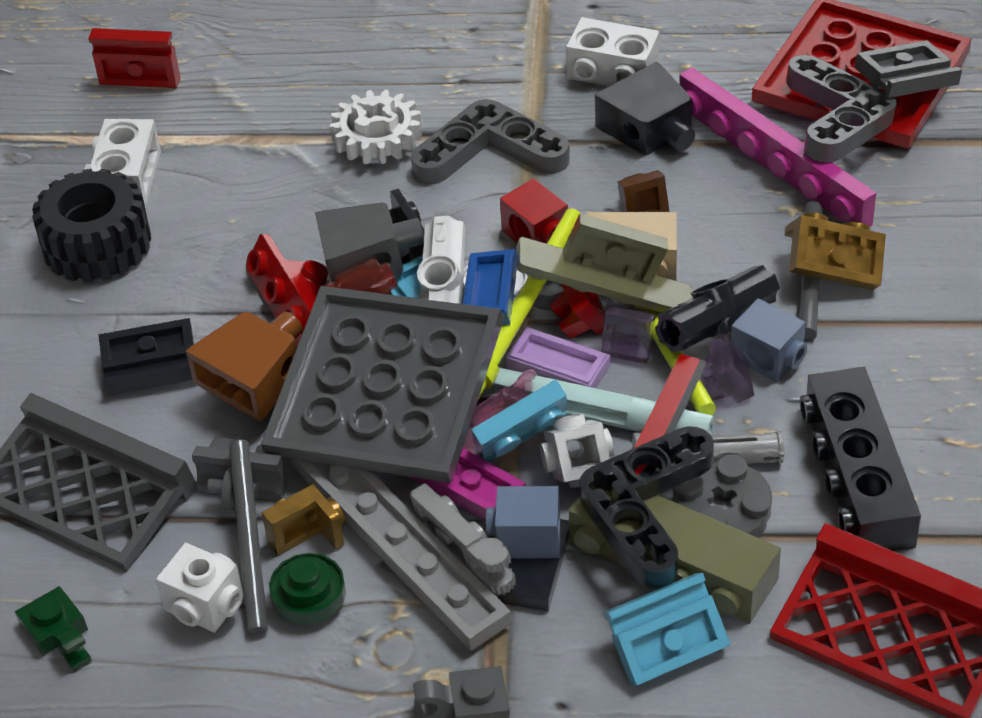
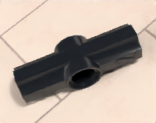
[655,265,780,353]

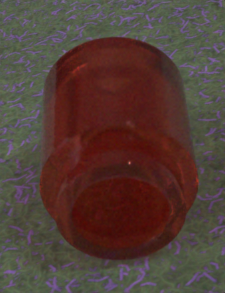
[326,257,398,295]

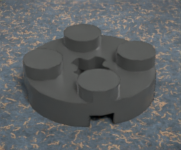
[672,454,772,538]

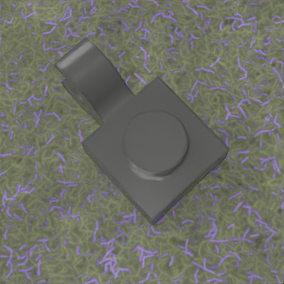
[413,666,510,718]

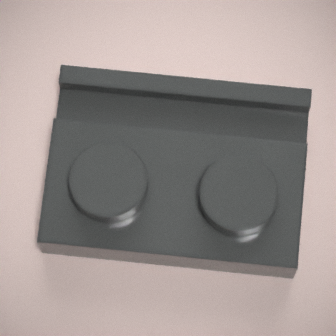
[854,40,962,98]

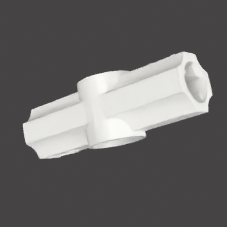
[417,216,466,304]

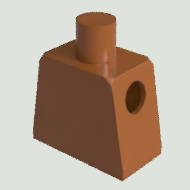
[186,312,303,421]

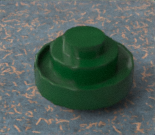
[269,553,346,625]

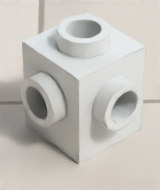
[539,413,614,488]
[156,542,244,633]

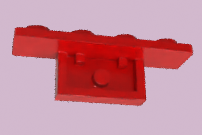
[245,234,332,347]

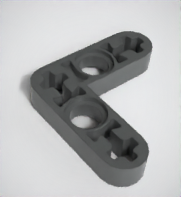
[786,55,896,163]
[411,99,570,184]

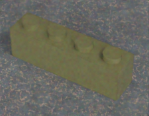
[569,487,781,623]

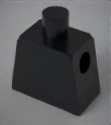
[595,62,695,154]

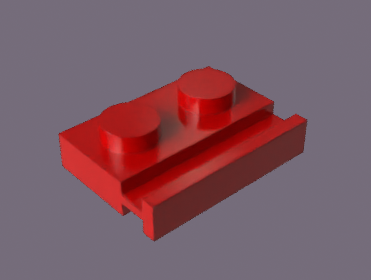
[88,28,181,88]

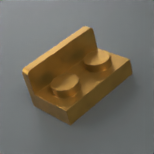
[784,213,886,290]

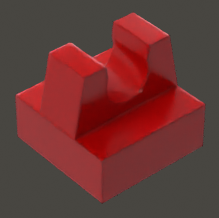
[550,284,612,338]

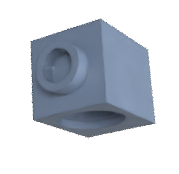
[730,298,807,382]

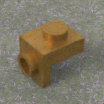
[261,484,346,556]

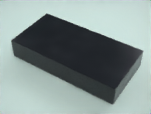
[498,519,569,611]

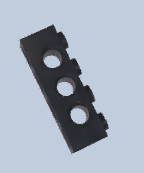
[800,366,921,551]

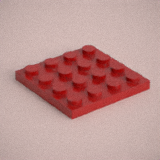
[751,0,972,149]

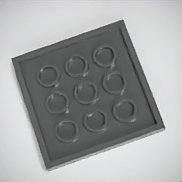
[261,286,503,483]

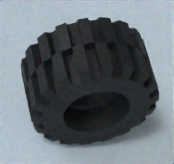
[32,169,151,282]

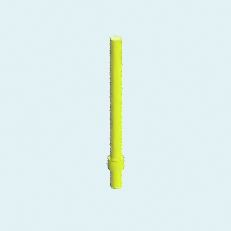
[478,208,580,400]

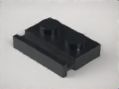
[98,318,195,396]

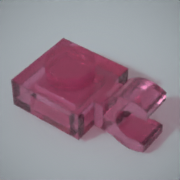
[470,369,537,429]

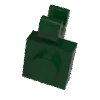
[14,586,92,671]

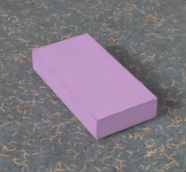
[505,327,610,388]

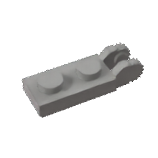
[410,483,516,596]

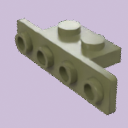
[517,213,692,314]

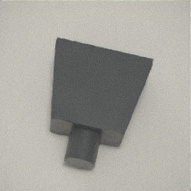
[315,202,424,290]

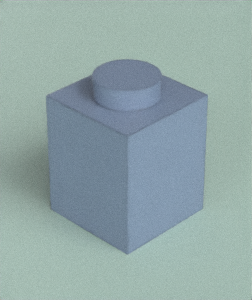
[486,486,561,558]

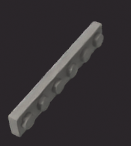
[291,458,512,651]

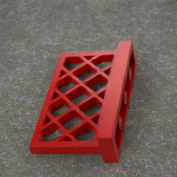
[770,523,982,718]

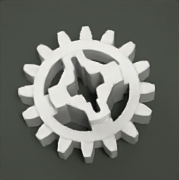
[330,90,422,164]

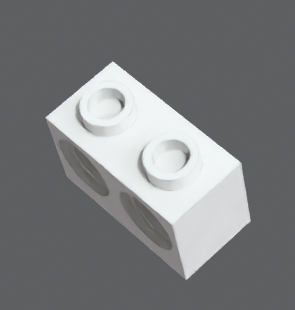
[566,17,660,86]
[84,119,161,208]

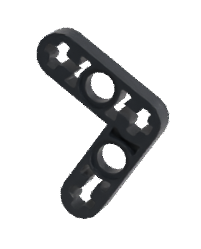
[580,426,714,588]

